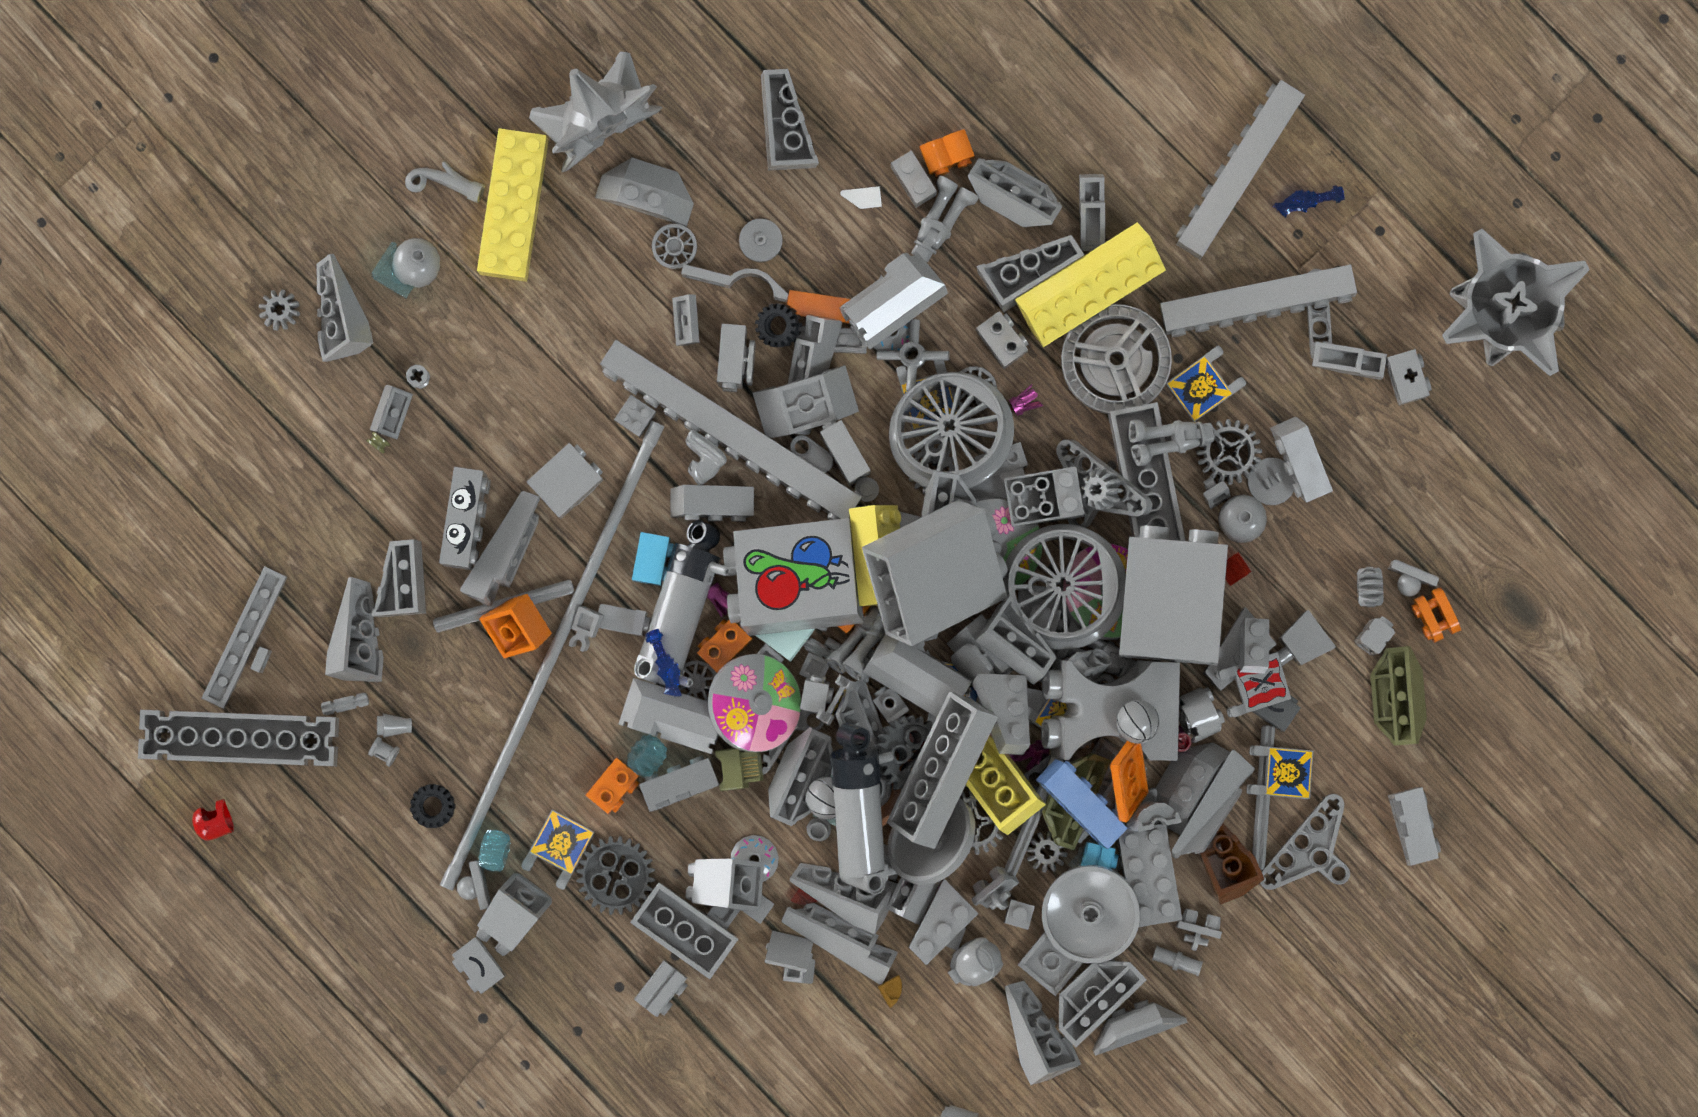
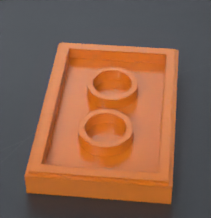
[1110,741,1149,823]

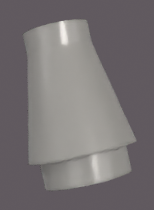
[377,714,412,738]

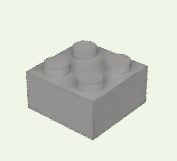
[614,395,656,438]

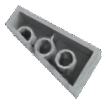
[977,235,1084,313]

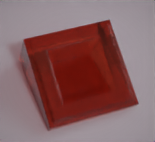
[1225,552,1252,586]

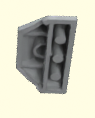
[595,158,694,227]
[968,158,1062,227]
[921,471,977,518]
[835,679,885,773]
[768,727,833,826]
[1156,742,1230,835]
[1059,961,1147,1047]
[1092,1000,1188,1056]

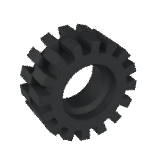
[755,304,802,347]
[410,784,455,828]

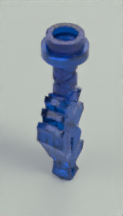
[1273,185,1345,218]
[645,628,682,698]

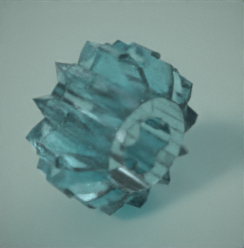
[627,735,667,777]
[478,830,511,872]

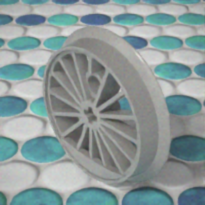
[889,372,1014,488]
[1002,524,1126,650]

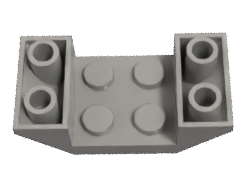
[753,365,859,438]

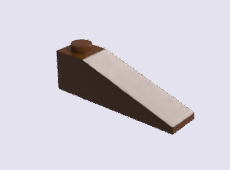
[1199,823,1264,905]

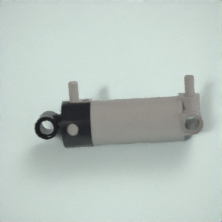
[634,520,730,689]
[830,723,897,895]

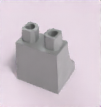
[685,859,764,911]
[476,873,552,956]

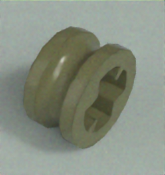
[366,432,391,454]

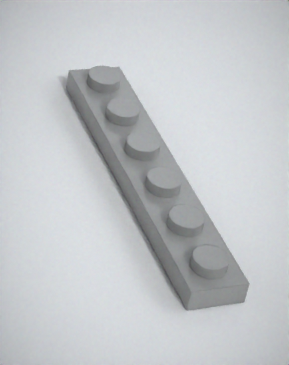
[202,566,287,709]

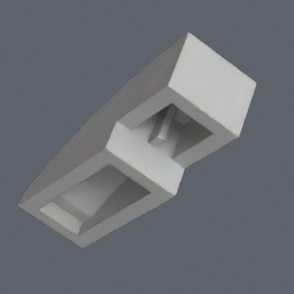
[1079,174,1105,251]
[1312,342,1387,380]

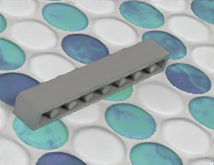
[1176,80,1305,260]
[1160,265,1357,337]

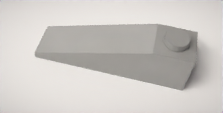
[317,254,373,362]

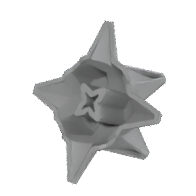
[529,52,662,173]
[1442,229,1590,376]

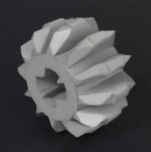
[259,289,300,331]
[1080,468,1123,510]
[1357,567,1384,607]
[1027,831,1068,873]

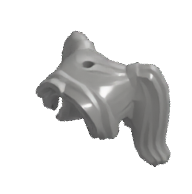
[685,430,727,485]

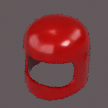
[192,798,234,841]

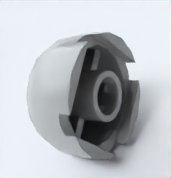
[392,238,440,288]
[1218,494,1267,543]

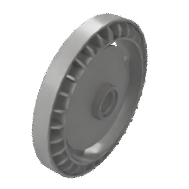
[1061,304,1172,414]

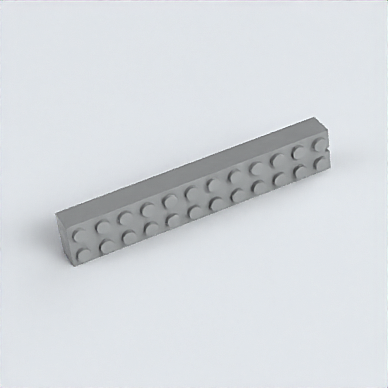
[600,340,862,520]

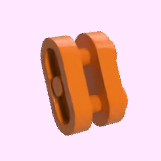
[1411,587,1461,643]

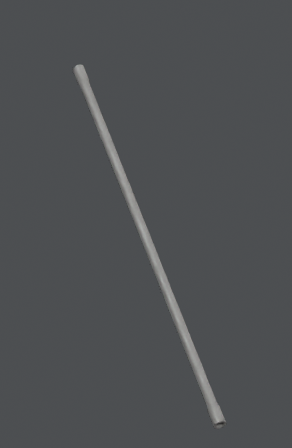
[440,421,664,891]

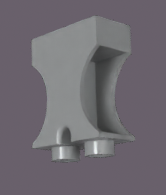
[1041,659,1180,761]

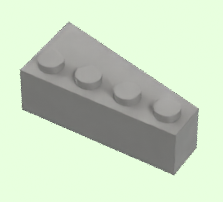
[761,69,819,171]

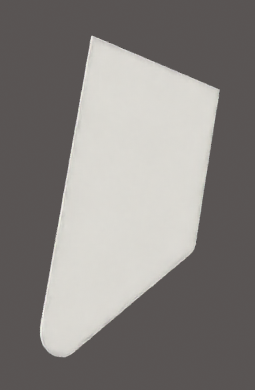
[840,186,882,209]

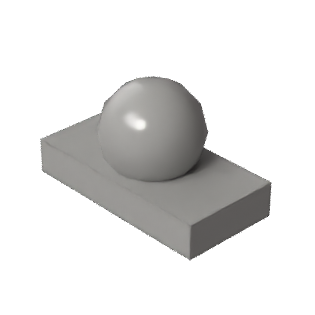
[1388,559,1439,597]
[457,860,491,910]

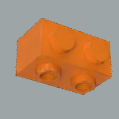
[697,619,752,673]
[585,758,640,814]

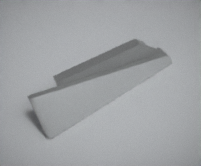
[788,315,842,435]
[460,491,540,607]
[1171,749,1255,859]
[782,903,898,985]

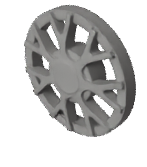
[652,224,697,269]

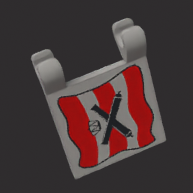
[1215,652,1291,717]

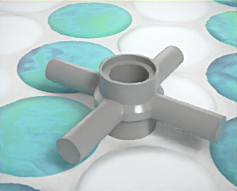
[877,319,950,392]

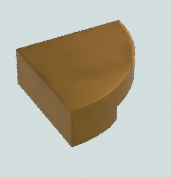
[878,975,902,1008]

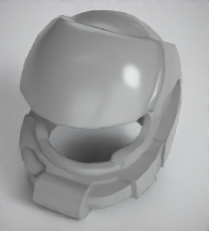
[948,937,1004,986]

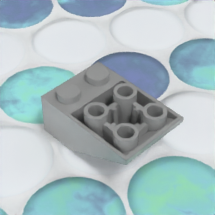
[1004,466,1084,527]

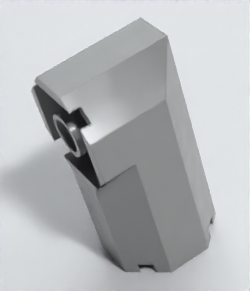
[839,252,948,349]
[863,634,972,717]
[619,678,719,754]

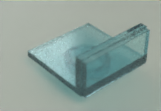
[372,242,414,299]

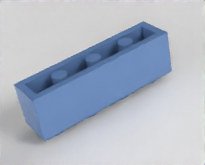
[1036,759,1127,849]

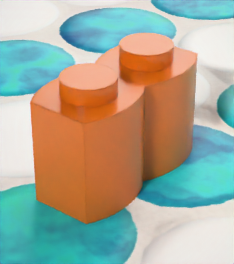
[920,129,975,177]

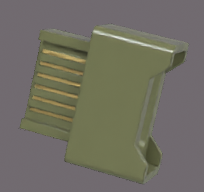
[715,748,764,791]

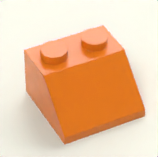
[479,594,552,658]

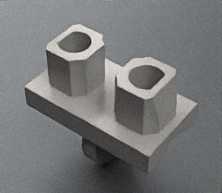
[971,866,1019,910]
[1176,908,1222,951]

